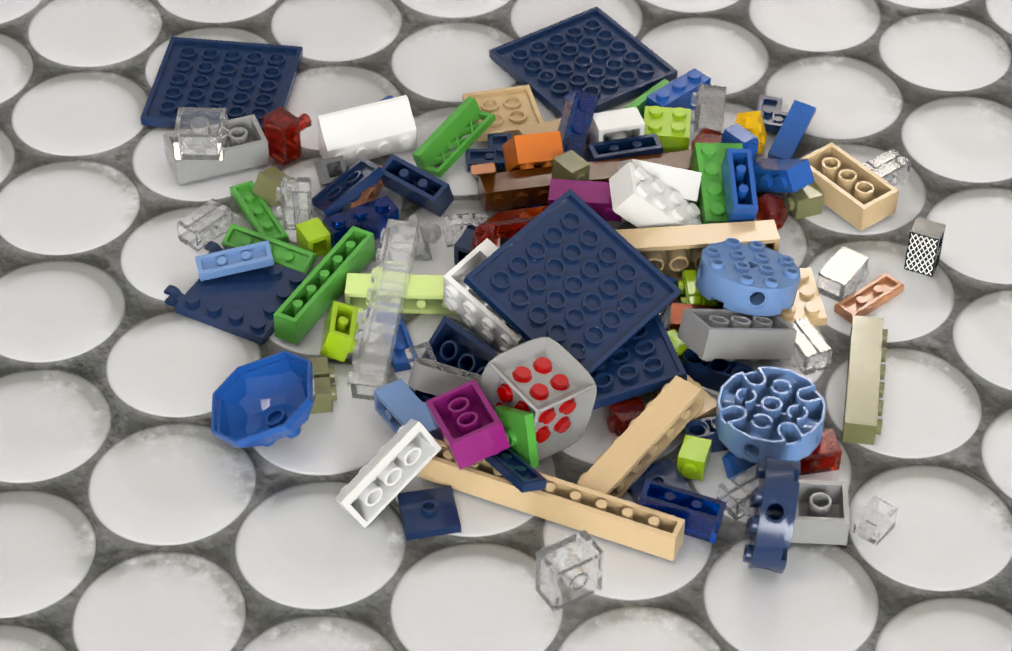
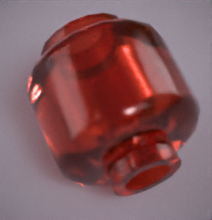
[756,194,788,230]

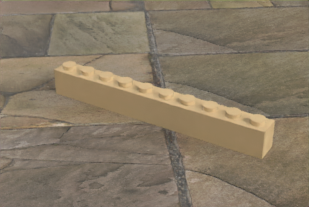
[418,438,685,561]

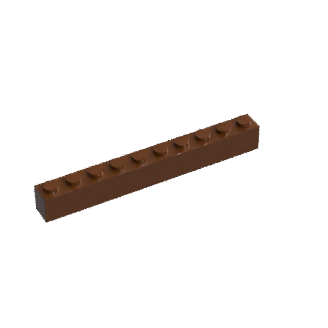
[478,149,693,212]

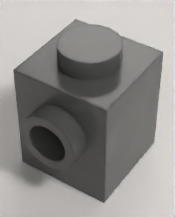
[314,155,349,185]

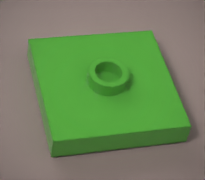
[494,405,539,468]

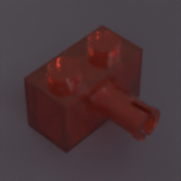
[262,106,312,166]

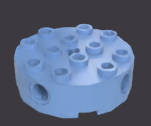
[695,238,801,316]
[715,366,826,463]

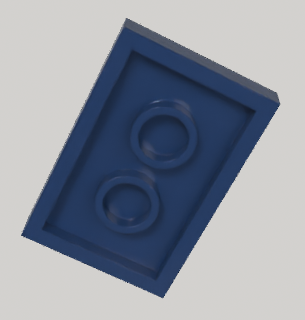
[308,157,385,219]

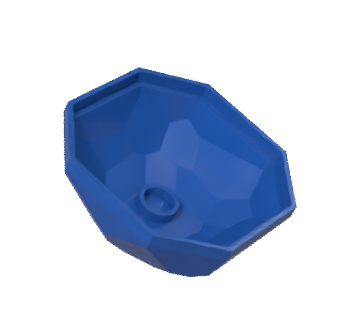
[211,351,316,448]

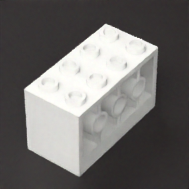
[443,238,527,352]

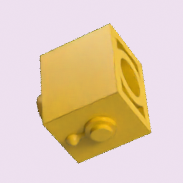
[735,111,767,154]

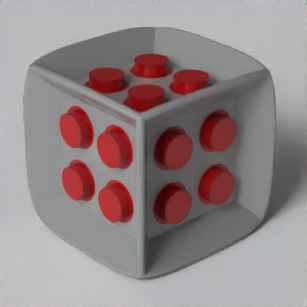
[479,337,597,461]

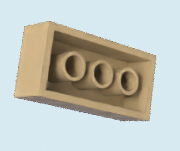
[800,142,899,231]

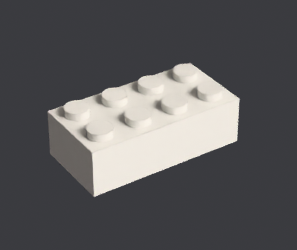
[609,162,702,228]

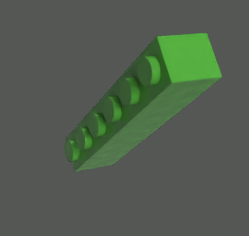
[273,226,375,345]

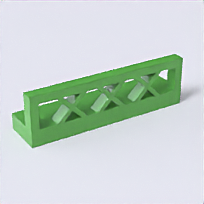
[412,97,496,178]

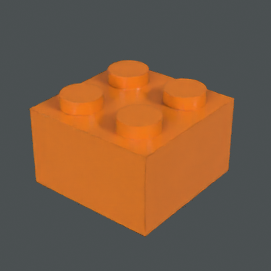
[502,131,563,172]

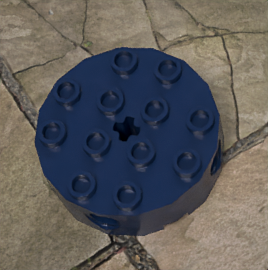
[743,456,801,574]

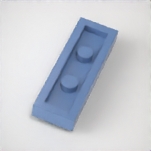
[195,240,274,281]

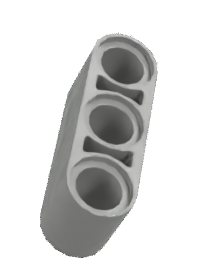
[408,358,482,396]

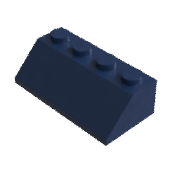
[419,316,502,375]

